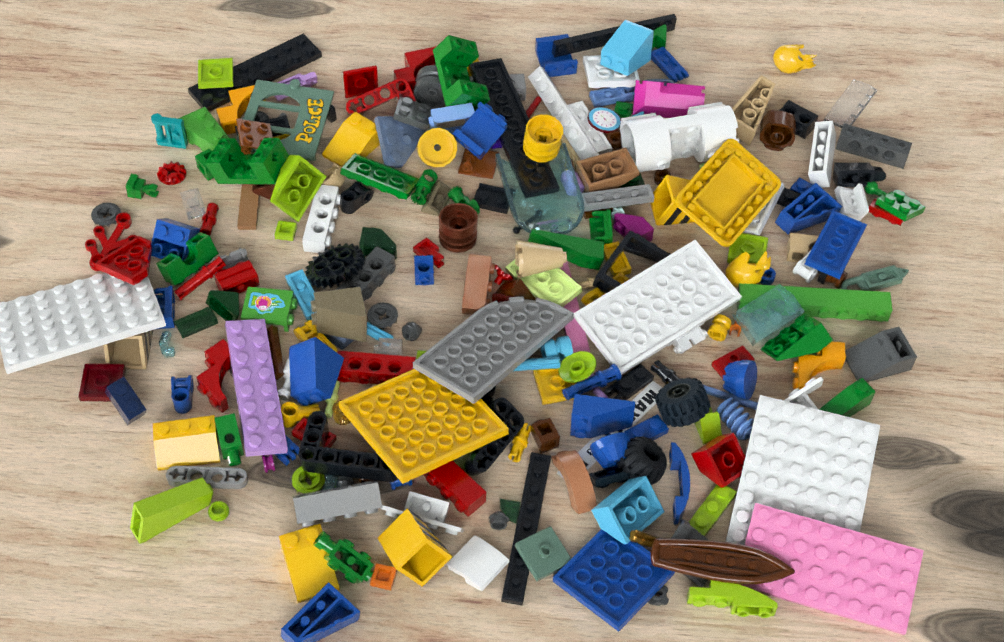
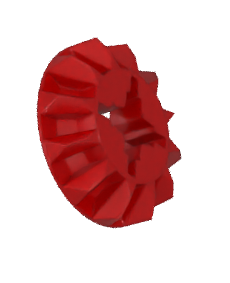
[157,161,186,185]

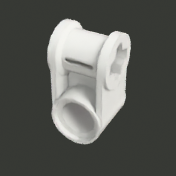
[793,249,818,283]

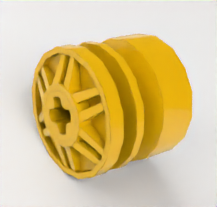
[523,114,563,163]

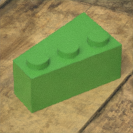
[178,107,229,152]

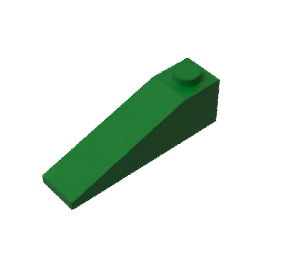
[528,229,604,270]
[818,378,876,417]

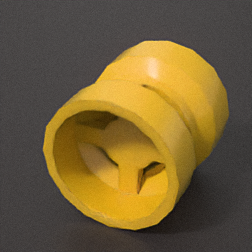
[707,314,732,341]

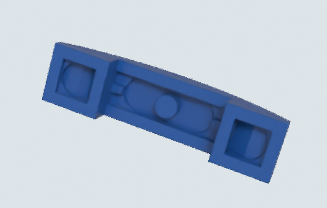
[669,442,690,525]

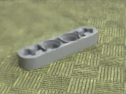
[166,466,248,489]

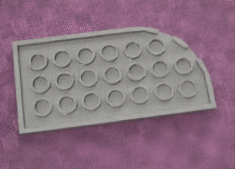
[413,297,574,404]

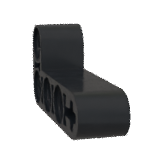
[464,397,524,476]

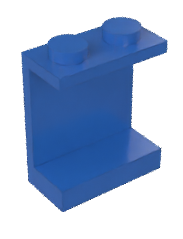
[535,34,578,77]
[452,102,508,160]

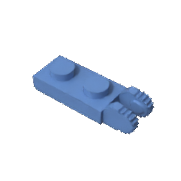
[589,87,635,108]

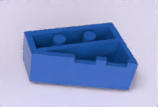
[775,183,843,235]
[281,582,360,642]

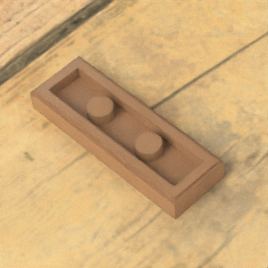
[237,184,260,230]

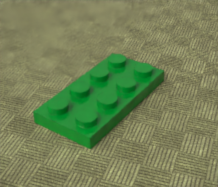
[340,153,419,200]

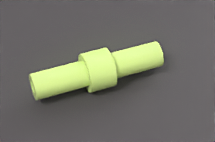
[325,381,340,418]

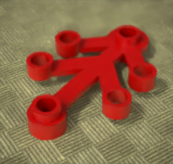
[85,212,137,271]

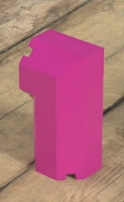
[632,80,705,118]

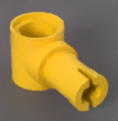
[281,402,320,428]

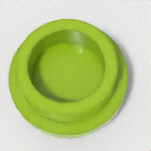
[208,501,229,522]

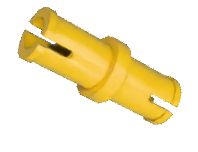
[508,423,531,462]

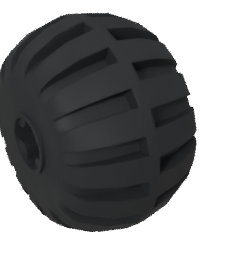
[617,437,667,485]

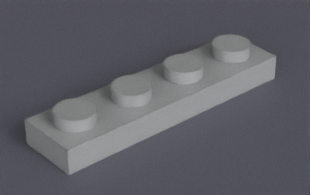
[579,184,655,211]

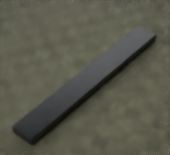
[501,452,551,606]

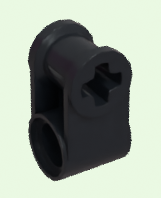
[340,181,374,214]

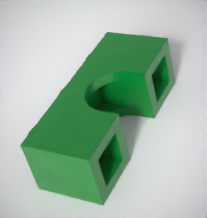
[156,232,219,285]

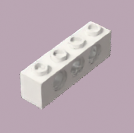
[302,185,341,253]

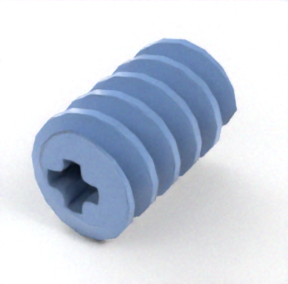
[716,397,754,440]

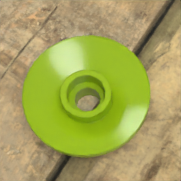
[558,351,596,383]

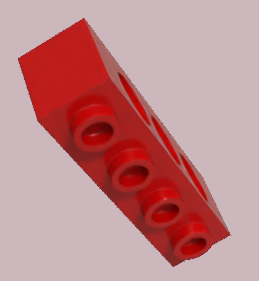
[337,350,416,384]

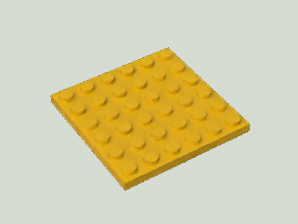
[339,369,509,484]

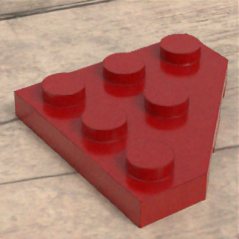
[95,236,152,285]

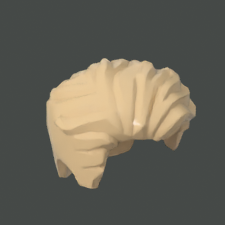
[322,162,345,189]

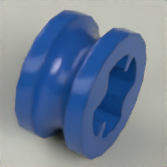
[760,267,776,285]

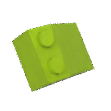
[270,155,327,222]

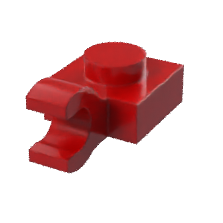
[413,237,444,268]

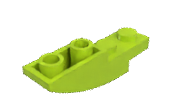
[687,580,778,618]

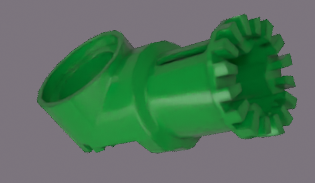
[410,169,438,205]
[448,186,480,214]

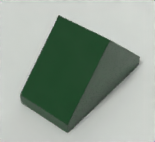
[206,290,239,321]

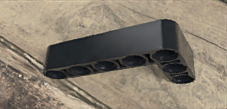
[298,411,398,482]

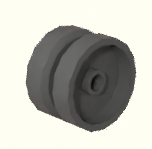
[414,65,445,109]

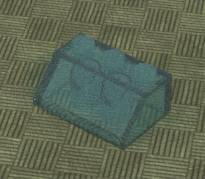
[732,284,805,346]

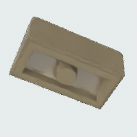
[421,180,452,216]

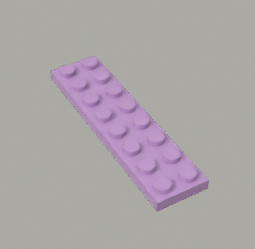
[225,319,288,457]

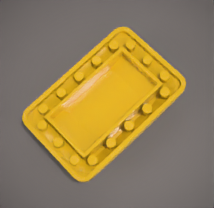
[675,139,781,247]

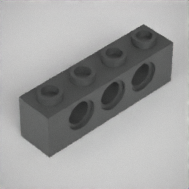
[836,123,912,169]
[336,246,396,301]

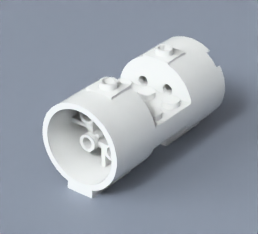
[619,102,739,172]

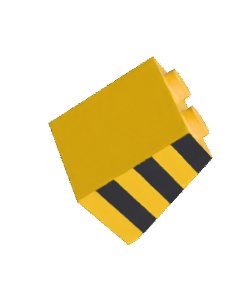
[650,175,694,226]
[377,508,452,587]

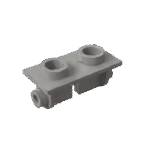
[209,248,249,274]

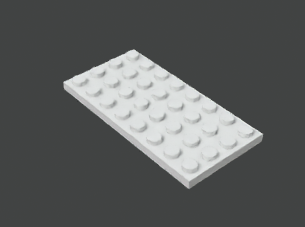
[573,240,742,375]

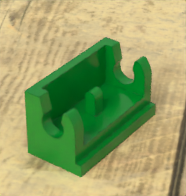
[589,210,613,245]

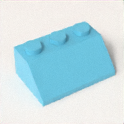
[591,476,664,544]

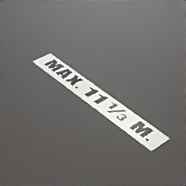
[557,381,662,479]

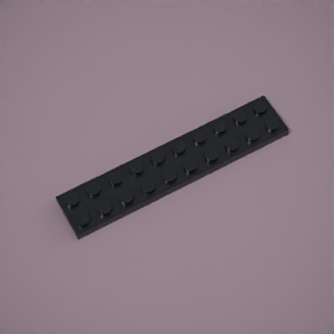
[469,58,560,199]

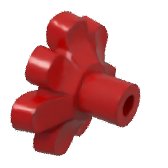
[494,265,514,286]

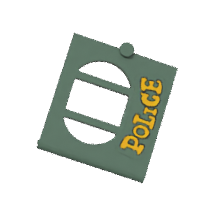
[236,79,334,161]

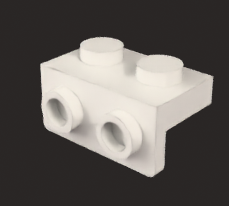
[834,183,869,221]

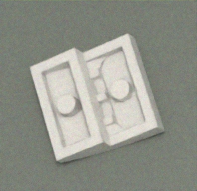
[447,535,509,591]

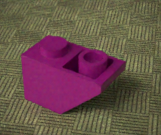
[613,213,654,242]

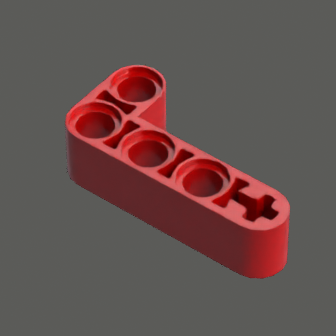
[346,78,416,116]

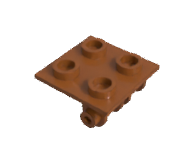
[236,118,273,155]
[458,148,500,179]

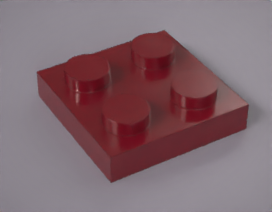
[78,364,126,402]

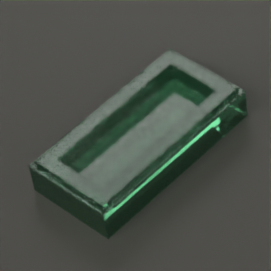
[174,307,218,339]

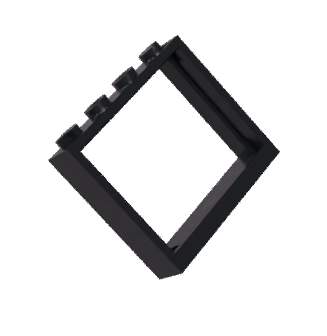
[593,230,671,293]

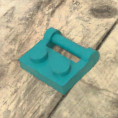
[151,113,188,149]

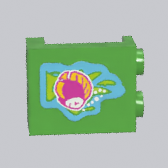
[241,287,297,332]

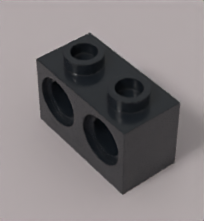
[779,100,818,139]

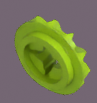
[292,466,325,494]

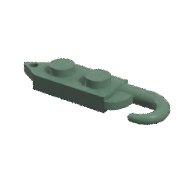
[841,265,909,291]

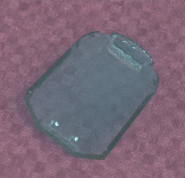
[495,143,584,235]

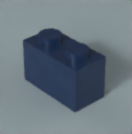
[105,377,147,425]

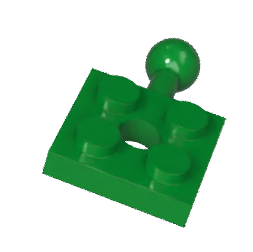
[864,181,926,222]

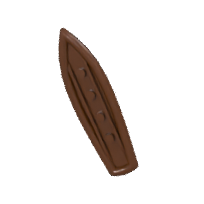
[651,538,795,584]

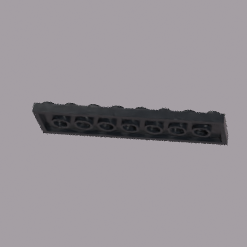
[188,33,322,112]

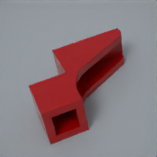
[394,46,436,93]

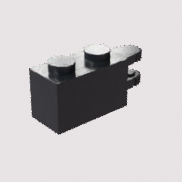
[833,163,887,187]

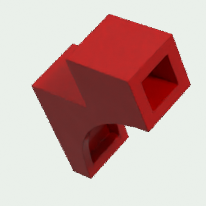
[196,339,230,413]

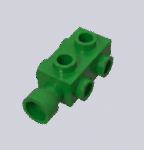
[313,531,374,584]

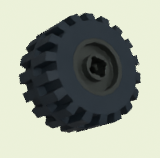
[655,378,711,427]

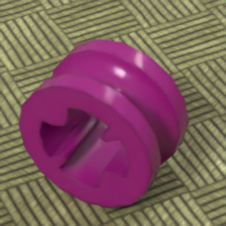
[262,455,275,473]

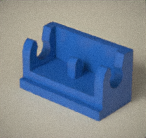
[154,286,175,329]

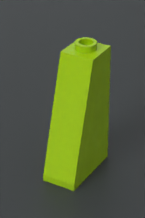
[130,477,213,544]

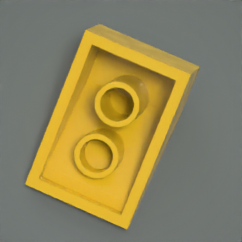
[322,112,380,167]
[279,524,340,603]

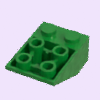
[760,314,833,361]

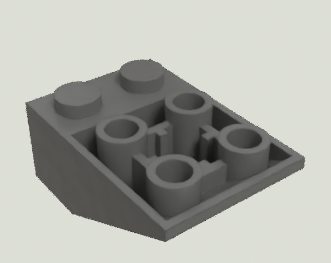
[845,327,917,382]

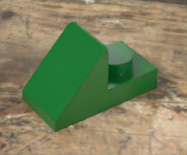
[652,24,667,49]

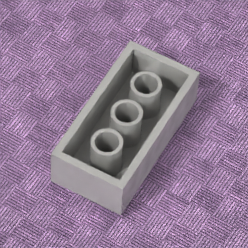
[293,480,382,527]

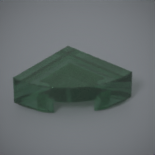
[500,499,521,524]

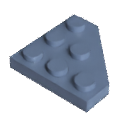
[374,116,426,168]

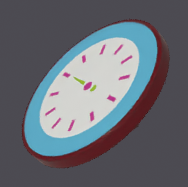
[587,107,621,133]

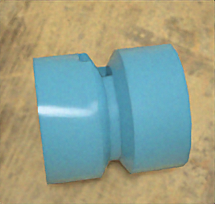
[541,335,573,362]

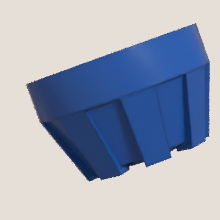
[722,359,757,400]
[589,432,630,469]

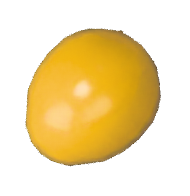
[773,44,817,74]
[725,251,771,288]

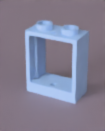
[428,103,475,146]

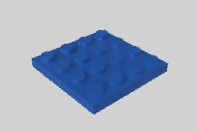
[553,529,675,632]

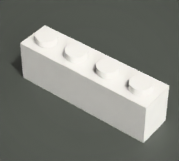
[808,121,836,188]

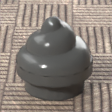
[402,322,422,341]

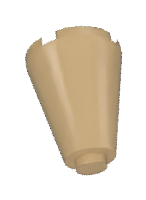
[515,240,567,278]

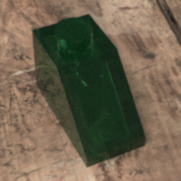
[359,227,397,259]

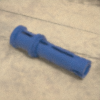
[562,364,622,401]

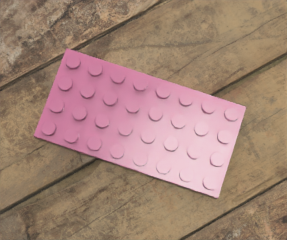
[739,503,924,635]

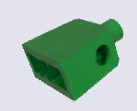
[214,413,244,466]

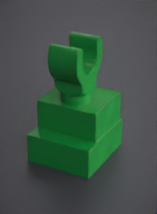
[126,173,159,200]

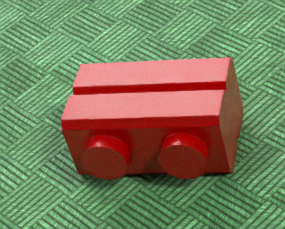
[214,260,260,293]

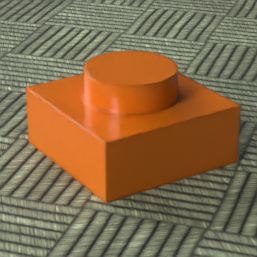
[370,563,397,591]

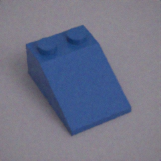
[570,394,635,438]

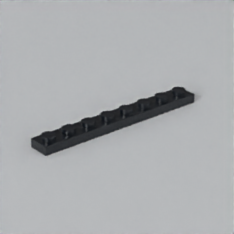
[552,14,677,58]

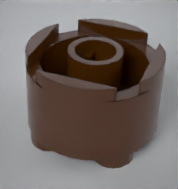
[760,110,796,151]

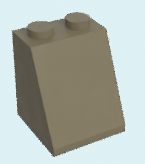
[310,287,367,342]

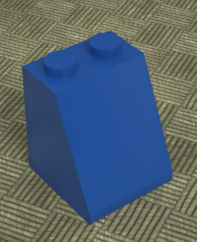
[289,337,344,406]

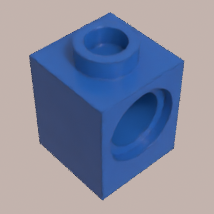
[414,255,434,286]

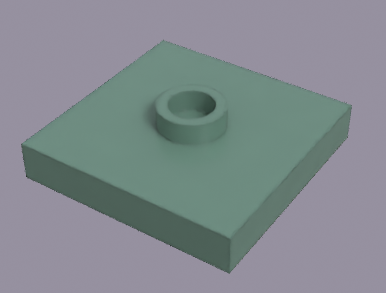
[515,526,572,581]

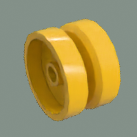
[417,128,457,167]

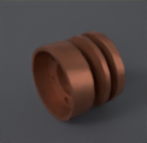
[439,203,478,253]

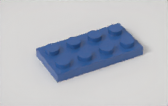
[805,210,867,280]

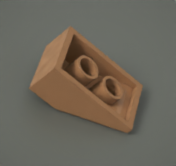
[576,148,640,193]

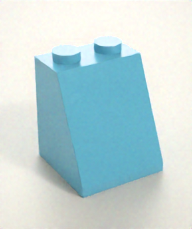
[600,20,654,76]

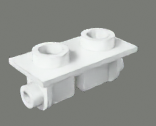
[668,323,708,354]

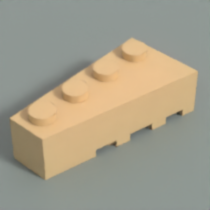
[732,75,775,146]

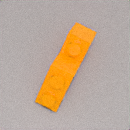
[216,85,266,135]
[792,341,846,390]

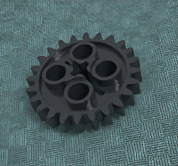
[305,243,366,289]

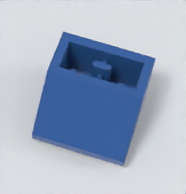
[151,218,200,261]

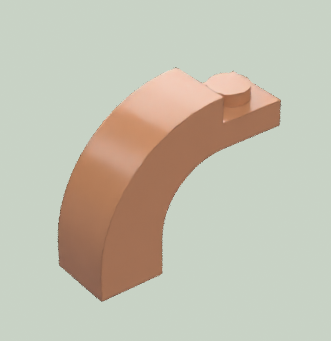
[551,450,597,515]

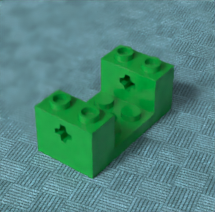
[433,35,490,111]
[205,138,289,184]

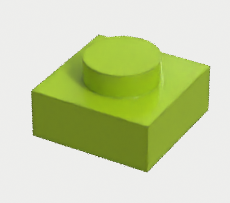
[274,220,297,241]

